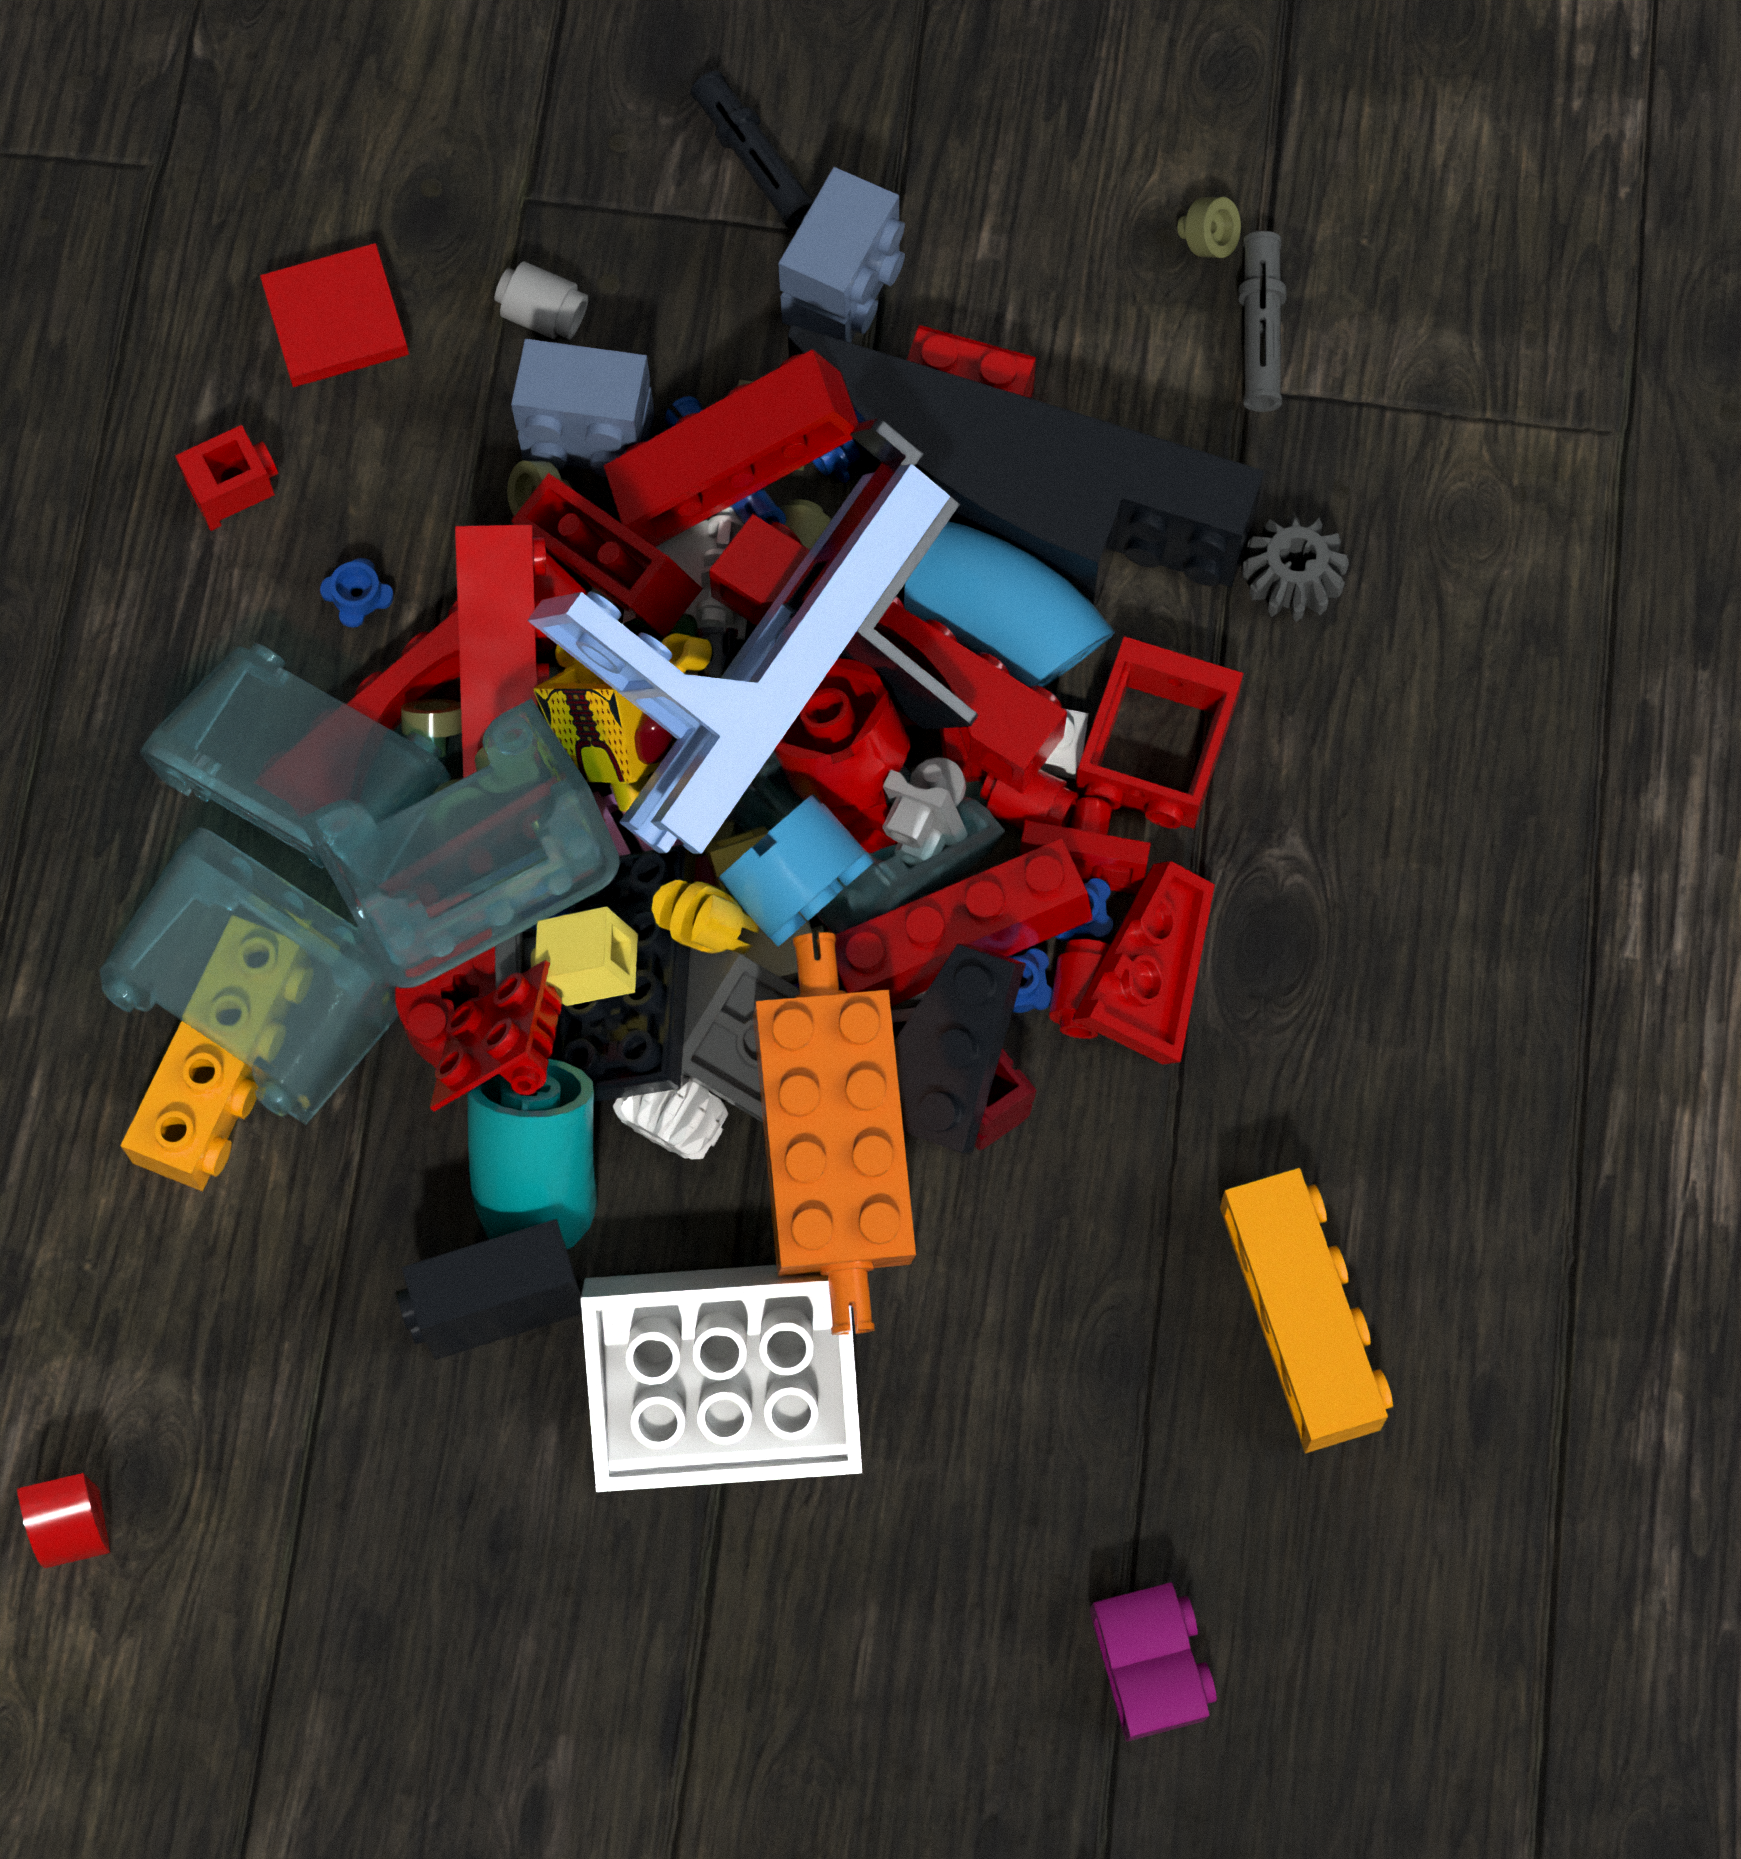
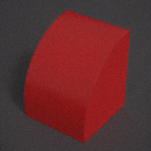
[17,1473,110,1568]

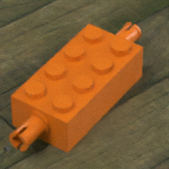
[753,932,916,1335]

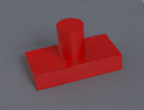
[1019,797,1151,895]

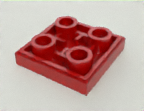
[260,243,409,387]

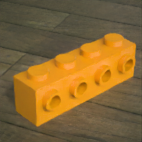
[120,917,314,1192]
[1220,1168,1393,1454]

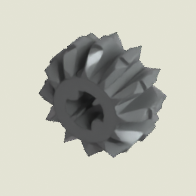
[1242,512,1349,622]

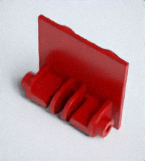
[430,960,562,1112]

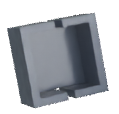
[778,167,905,343]
[511,339,654,478]

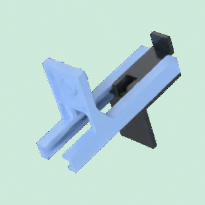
[527,418,978,854]

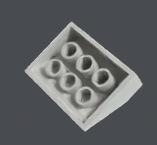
[581,1265,862,1492]

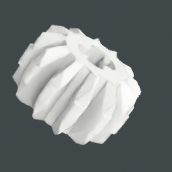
[613,1074,729,1160]

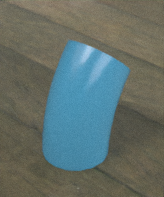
[904,522,1115,688]

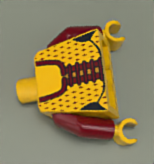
[533,633,712,812]

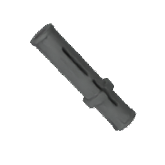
[1238,231,1287,412]

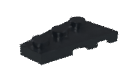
[894,944,1026,1153]

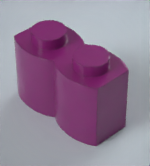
[1090,1582,1217,1742]

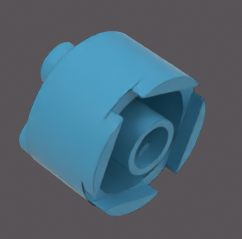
[718,794,875,947]

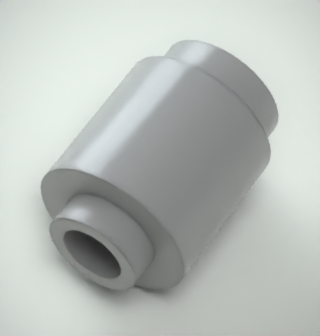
[494,261,588,340]

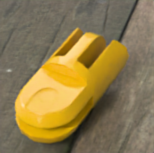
[652,880,759,954]

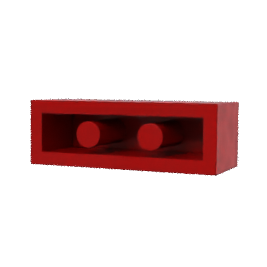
[511,473,703,638]

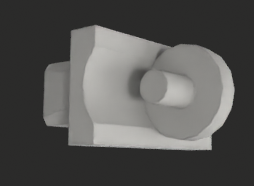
[882,757,968,871]

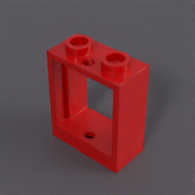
[1075,636,1244,829]

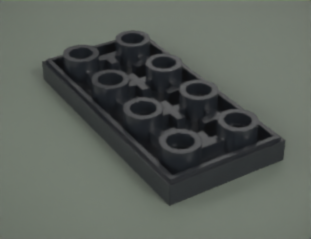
[557,844,696,1102]

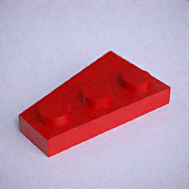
[1072,861,1215,1065]

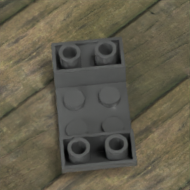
[681,948,800,1123]

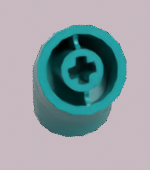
[467,1059,598,1249]

